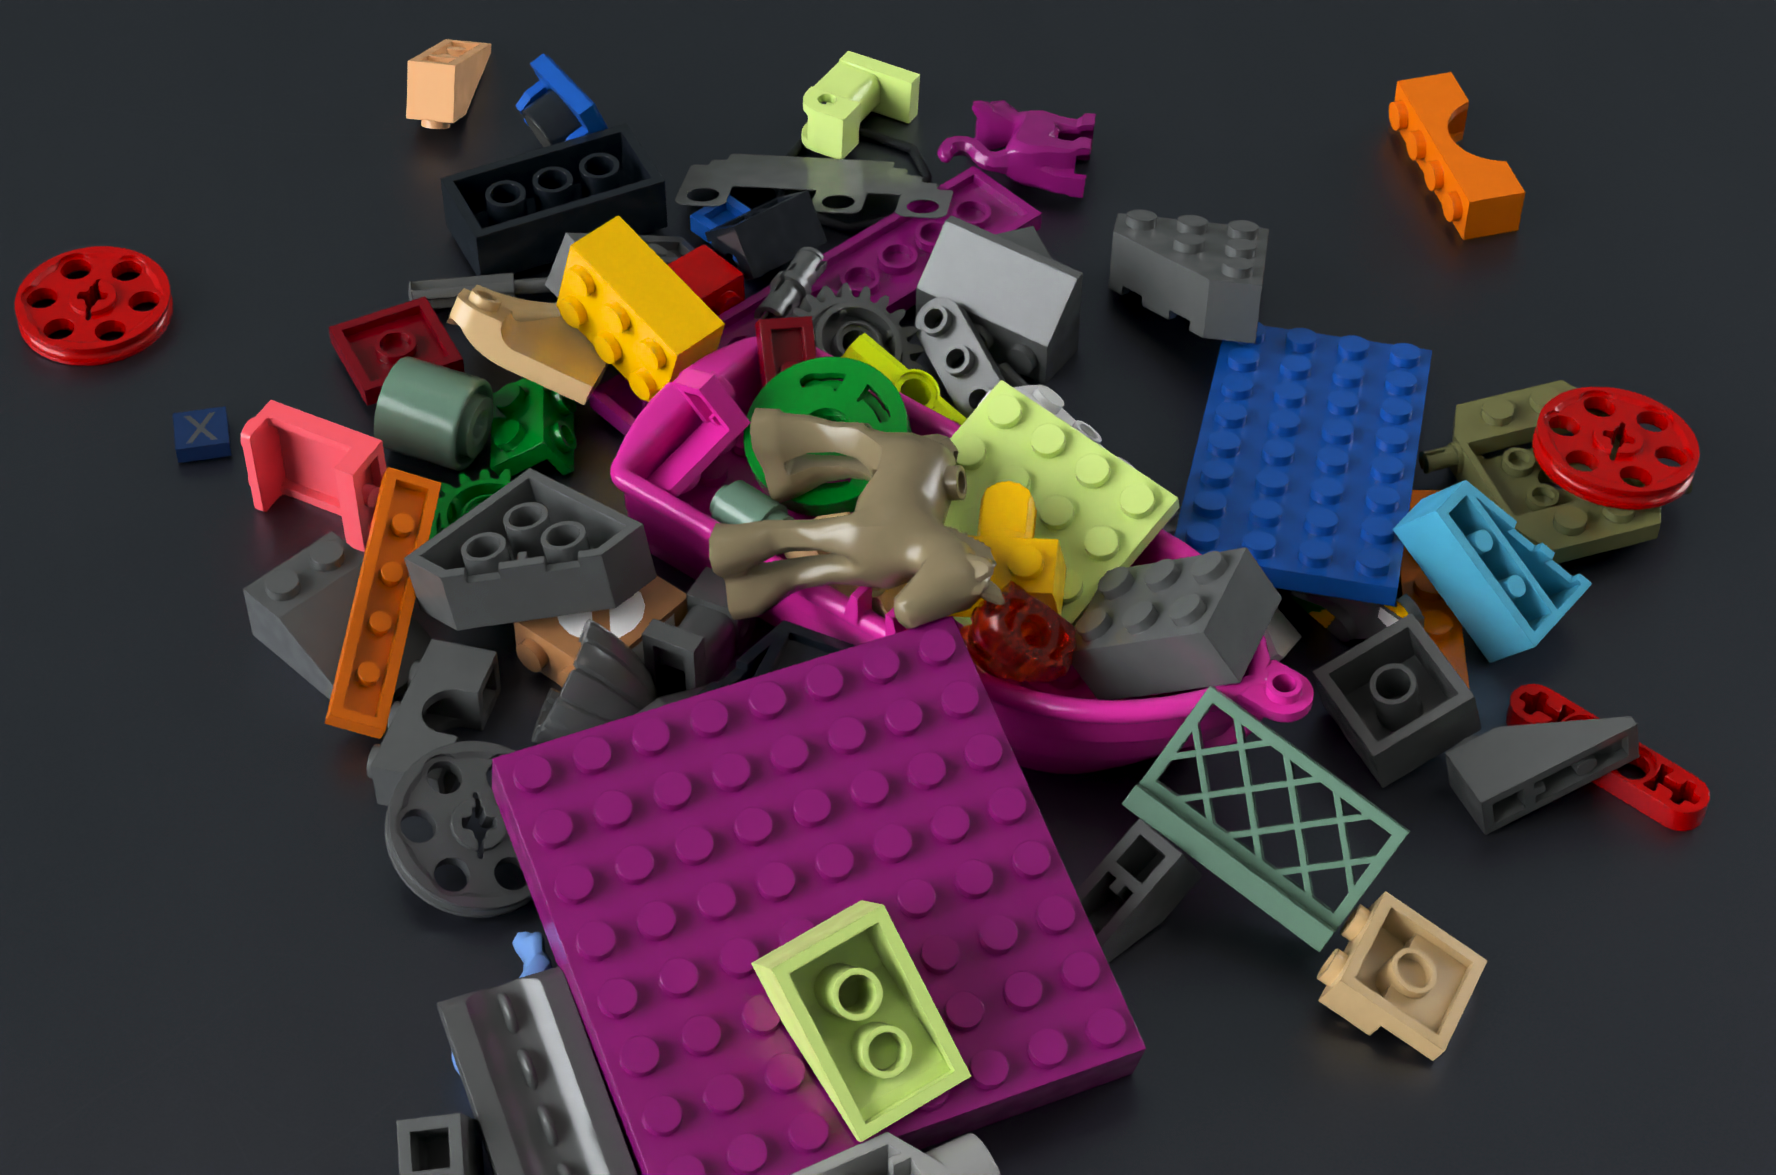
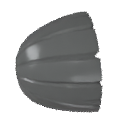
[531,619,655,744]

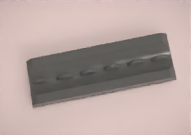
[437,966,637,1175]

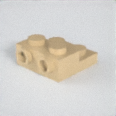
[1317,891,1488,1061]

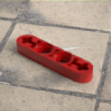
[1506,684,1710,831]

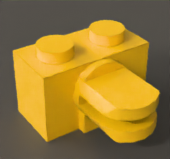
[949,481,1067,622]

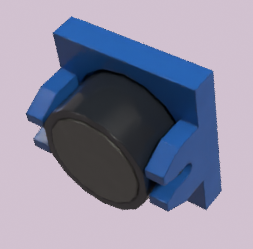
[515,53,608,147]

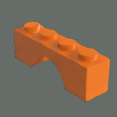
[1389,72,1526,240]

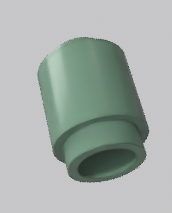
[710,480,795,524]

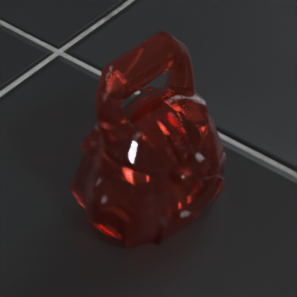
[959,581,1077,683]

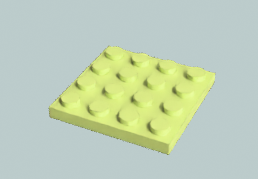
[944,380,1180,677]

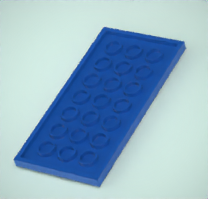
[1174,322,1432,607]

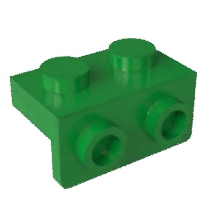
[490,378,577,476]

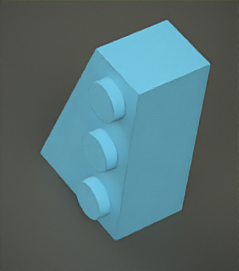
[1392,480,1593,663]

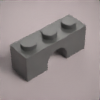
[367,639,501,806]

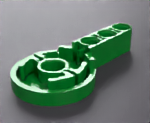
[743,357,912,517]

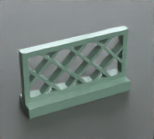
[1122,685,1410,953]

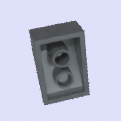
[243,531,432,700]

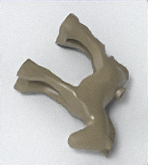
[709,408,1005,629]

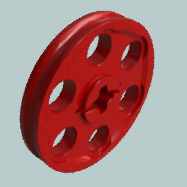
[15,246,173,366]
[1532,387,1700,510]

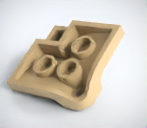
[447,284,608,405]

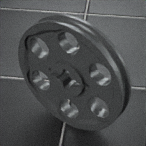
[385,741,533,918]

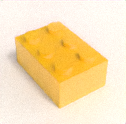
[556,215,725,402]

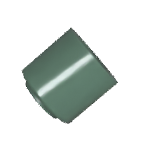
[374,356,494,471]

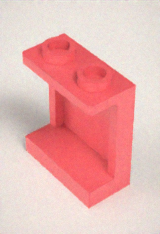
[241,400,387,552]

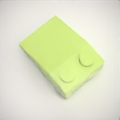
[751,900,971,1142]

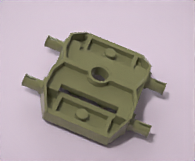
[1419,380,1693,564]

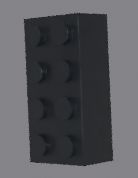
[440,123,668,276]

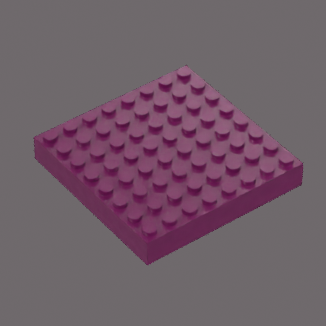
[492,616,1146,1175]

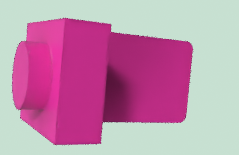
[646,367,751,497]

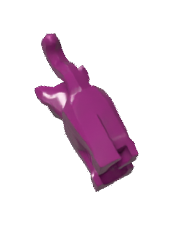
[937,100,1096,198]

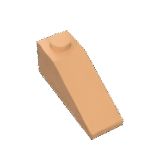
[406,39,491,129]

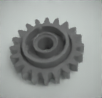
[789,283,924,370]

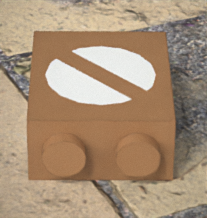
[514,575,688,688]

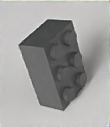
[1063,547,1282,700]

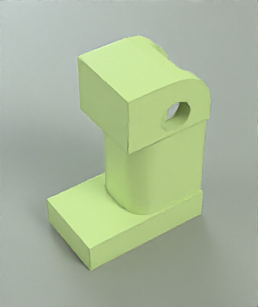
[801,51,920,159]

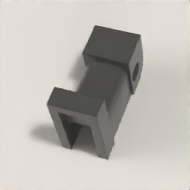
[642,566,757,700]

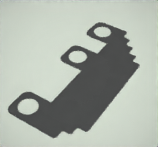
[675,153,954,218]

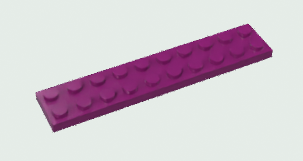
[589,166,1042,436]

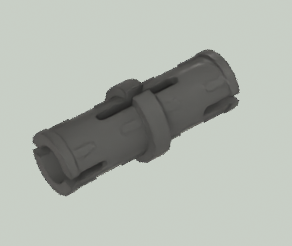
[754,247,827,319]

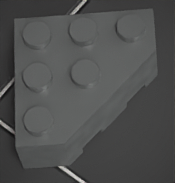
[1108,210,1269,344]
[404,468,657,630]

